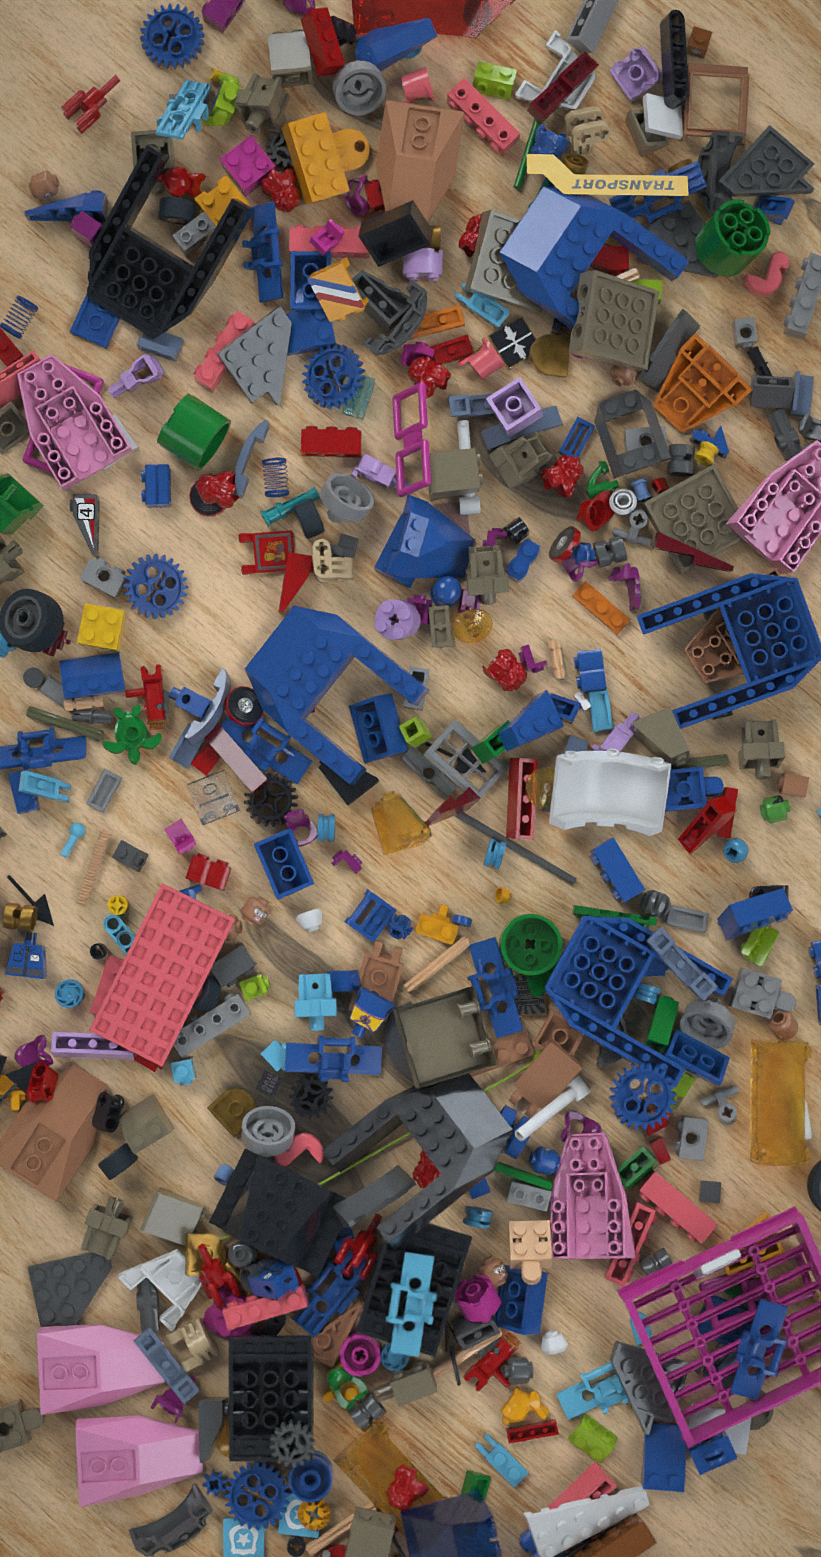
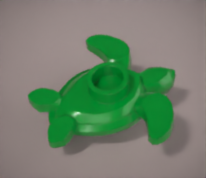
[103,705,162,765]

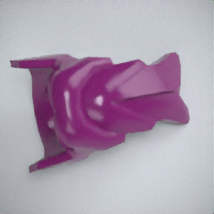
[608,563,641,611]
[284,809,318,847]
[150,1376,197,1423]

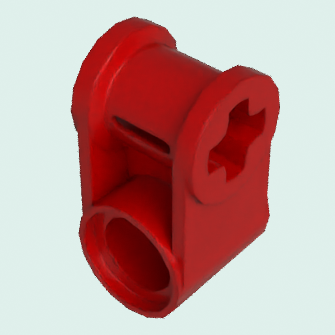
[26,1062,58,1103]

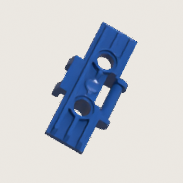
[609,161,707,223]
[242,202,283,303]
[221,716,312,785]
[0,727,86,770]
[467,937,524,1038]
[285,1035,382,1082]
[293,1250,377,1338]
[730,1299,789,1400]

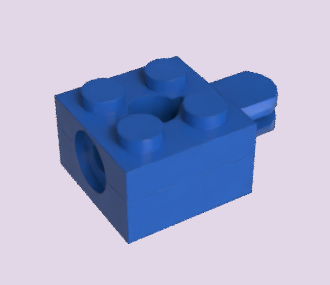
[665,767,724,812]
[687,1431,738,1475]

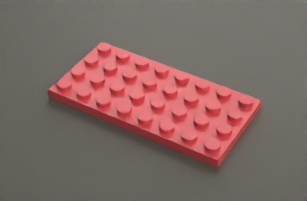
[89,883,235,1067]

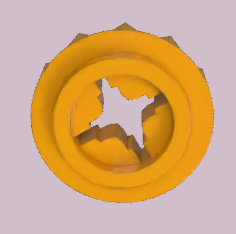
[297,1499,330,1531]

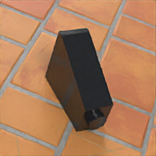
[318,760,380,806]

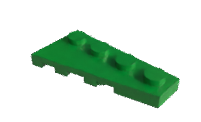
[572,905,657,929]

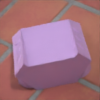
[609,46,663,102]

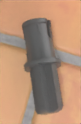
[72,708,113,724]

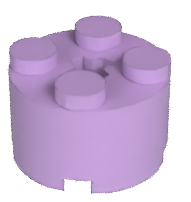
[403,248,443,282]
[375,599,421,640]

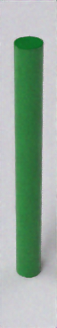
[513,118,541,190]

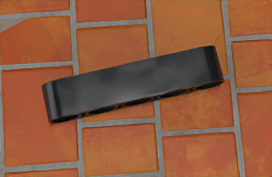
[660,10,689,109]

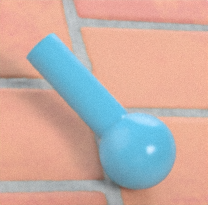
[60,822,86,858]

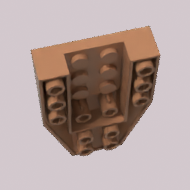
[376,100,465,223]
[683,568,819,683]
[0,1064,108,1202]

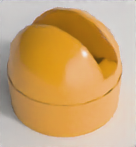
[495,887,512,904]

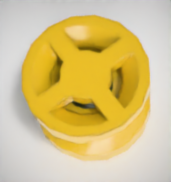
[694,441,719,466]
[107,895,129,915]

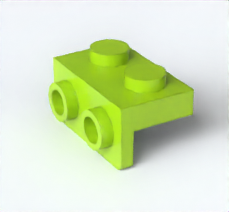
[472,61,517,100]
[740,926,779,967]
[567,1413,618,1464]

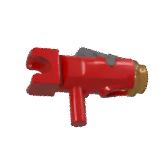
[125,664,170,730]
[463,1331,521,1392]

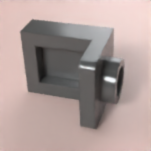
[798,413,821,443]
[326,534,359,558]
[112,840,148,872]

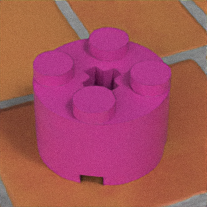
[454,1274,502,1323]
[340,1331,381,1376]

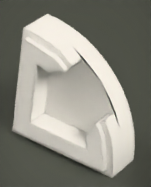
[573,692,591,712]

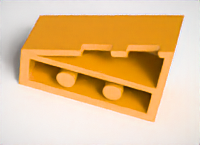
[723,1210,784,1276]

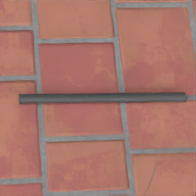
[455,812,577,885]

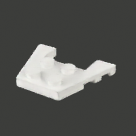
[515,30,596,111]
[118,1249,201,1332]

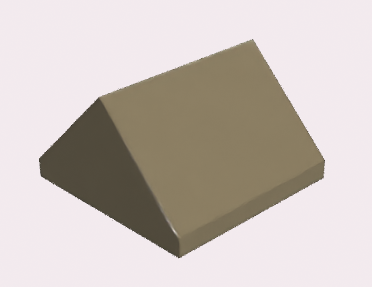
[625,109,669,157]
[0,401,30,455]

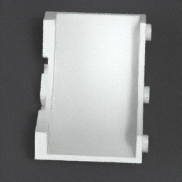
[549,749,671,836]

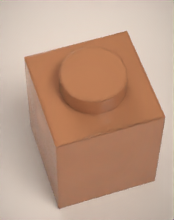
[777,773,809,798]

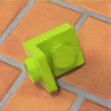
[239,973,271,1001]

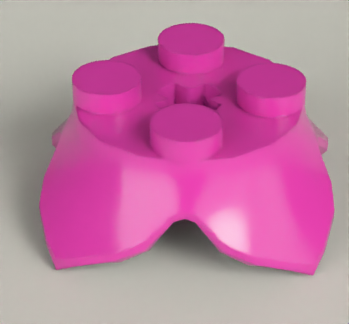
[204,1284,257,1341]

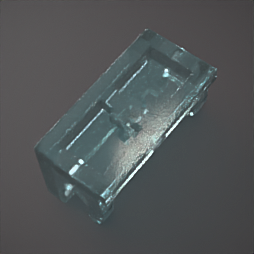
[342,375,375,420]

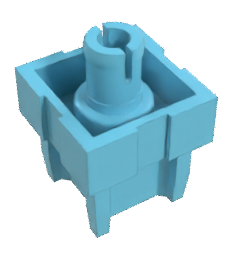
[295,973,338,1031]

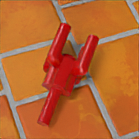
[61,75,120,134]
[334,1213,382,1280]
[198,1244,241,1308]

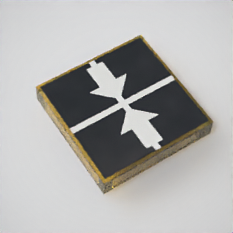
[488,316,536,371]

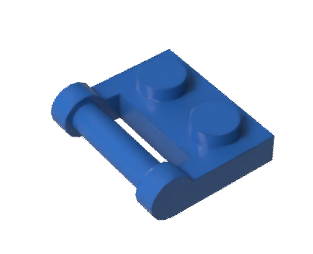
[344,889,397,943]

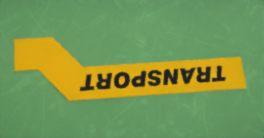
[527,154,689,196]

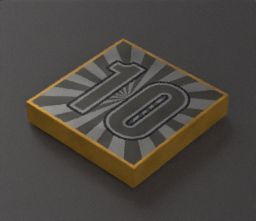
[505,975,547,1016]

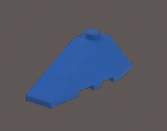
[355,18,438,72]
[25,190,108,223]

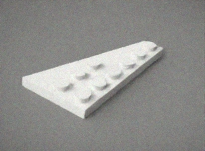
[524,1486,650,1557]

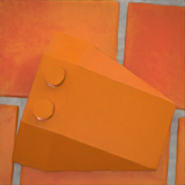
[653,333,752,433]

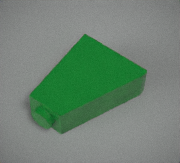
[643,996,679,1054]

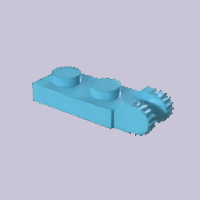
[454,283,510,329]
[19,770,71,802]
[475,1433,528,1487]

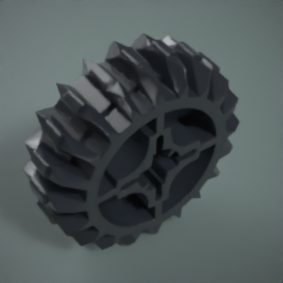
[244,773,298,827]

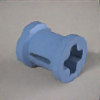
[630,478,653,503]

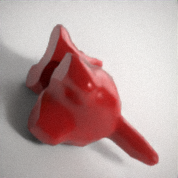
[157,167,206,198]

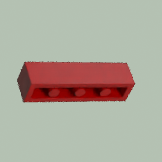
[717,787,738,839]
[506,1419,559,1444]

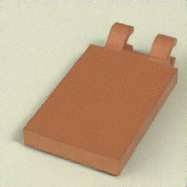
[348,940,404,1022]
[508,1039,584,1118]

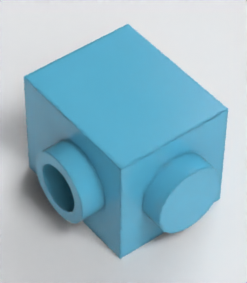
[261,1039,286,1071]
[171,1058,197,1086]

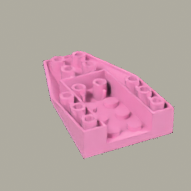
[17,354,133,491]
[726,440,821,574]
[550,1133,636,1259]
[37,1324,165,1415]
[75,1415,203,1507]

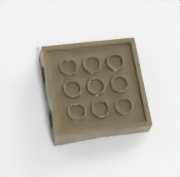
[465,210,543,313]
[568,270,659,371]
[641,464,743,574]
[393,986,497,1089]

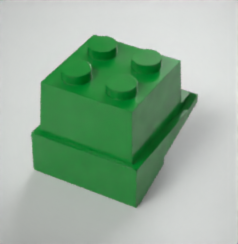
[0,473,44,534]

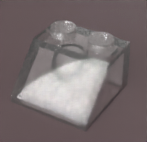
[187,769,240,825]

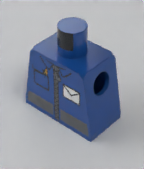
[5,932,47,979]
[248,1258,298,1299]

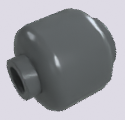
[228,1241,256,1268]
[503,1357,534,1385]

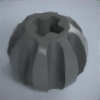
[640,890,671,918]

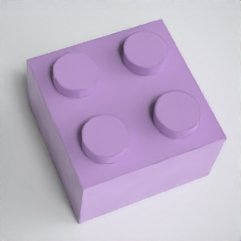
[486,377,543,438]

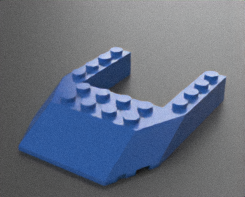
[499,187,689,330]
[636,573,821,729]
[245,606,430,785]
[544,916,733,1086]

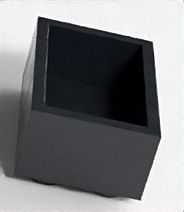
[358,200,433,267]

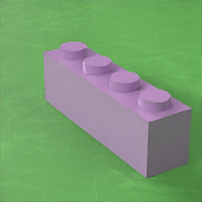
[51,1032,135,1060]

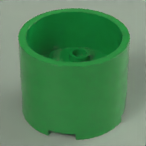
[695,199,771,277]
[157,393,231,471]
[499,914,562,975]

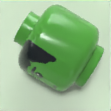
[759,795,791,824]

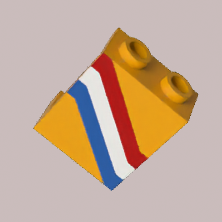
[307,257,369,322]

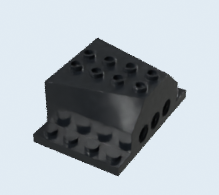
[209,1148,346,1277]
[356,1211,472,1357]
[228,1336,314,1462]

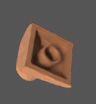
[533,1009,584,1056]

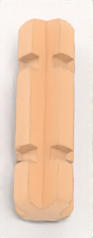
[548,640,565,679]
[63,696,103,712]

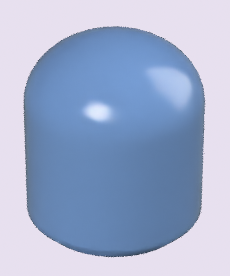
[214,1164,234,1185]

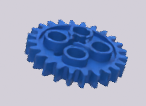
[140,4,205,70]
[302,343,365,410]
[122,554,188,619]
[609,1062,677,1130]
[224,1461,291,1530]

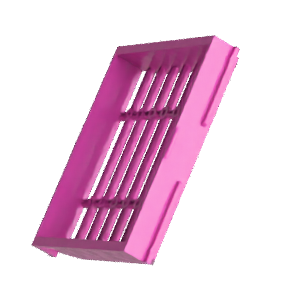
[617,1206,821,1448]

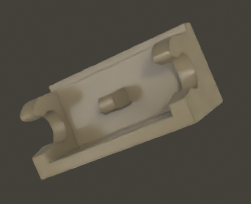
[429,605,456,648]

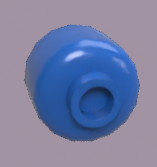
[529,1146,561,1175]

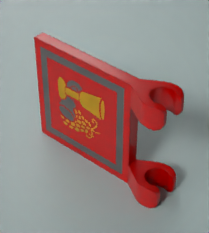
[238,530,294,575]

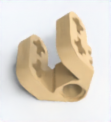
[564,106,611,155]
[312,539,354,584]
[166,1316,220,1372]

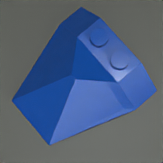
[386,495,475,578]

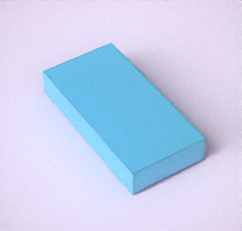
[588,690,613,732]

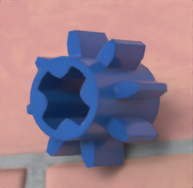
[571,542,595,565]
[387,914,413,939]
[202,1469,228,1497]

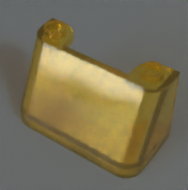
[371,791,432,855]

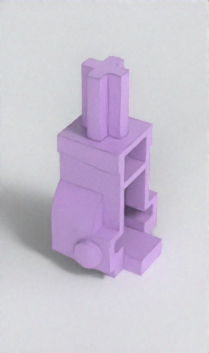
[108,353,164,398]
[351,454,410,489]
[590,712,641,752]

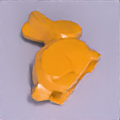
[500,1386,550,1426]

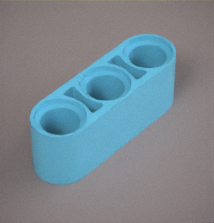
[103,915,136,955]

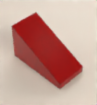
[651,478,670,495]
[649,1136,671,1165]

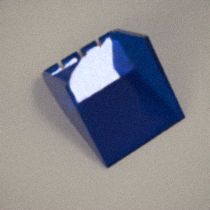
[400,1491,502,1557]

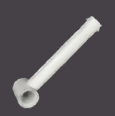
[457,420,480,515]
[515,1075,591,1141]

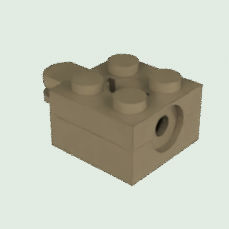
[131,130,175,195]
[372,1360,437,1407]
[0,1399,45,1452]

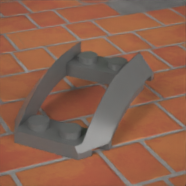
[594,390,671,479]

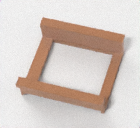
[678,63,750,145]

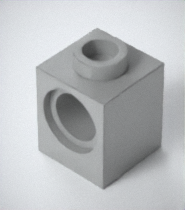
[732,317,758,350]

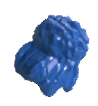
[530,124,569,159]

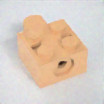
[508,1220,552,1285]

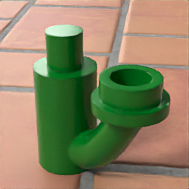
[586,461,620,499]

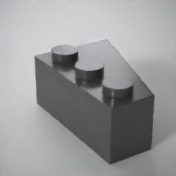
[352,270,411,333]

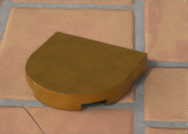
[529,334,570,378]
[207,1088,256,1137]
[185,1233,227,1276]

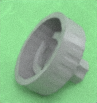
[332,60,386,115]
[320,473,374,524]
[680,998,736,1049]
[241,1106,295,1157]

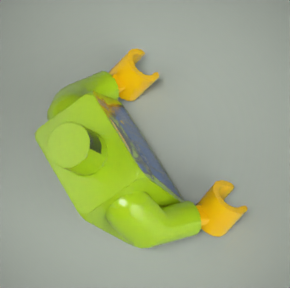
[194,67,242,128]

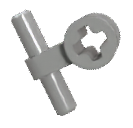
[612,508,652,546]
[700,1085,740,1126]

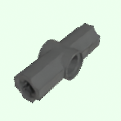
[767,409,802,462]
[401,747,457,801]
[136,1277,160,1333]

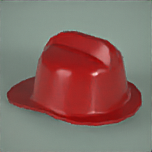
[576,491,614,531]

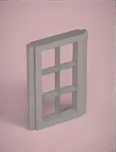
[423,719,508,803]

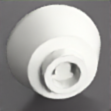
[609,489,637,515]
[296,909,322,933]
[541,1330,568,1355]

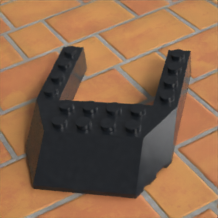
[87,145,255,339]
[322,1073,514,1249]

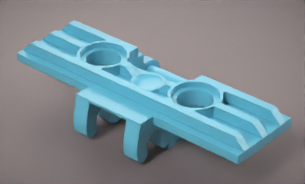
[155,80,212,140]
[386,1252,437,1357]
[556,1362,629,1420]

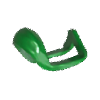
[327,1367,368,1410]

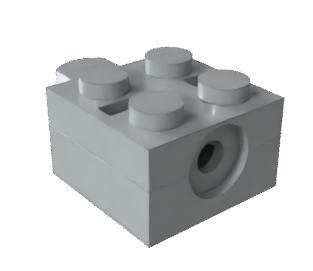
[729,967,796,1019]

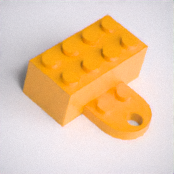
[281,112,370,206]

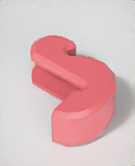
[744,251,789,297]
[274,1132,324,1167]

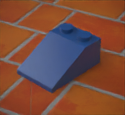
[290,251,332,310]
[286,310,336,356]
[641,1422,686,1492]

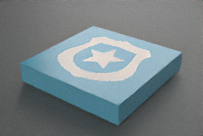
[278,1491,323,1538]
[223,1517,265,1557]

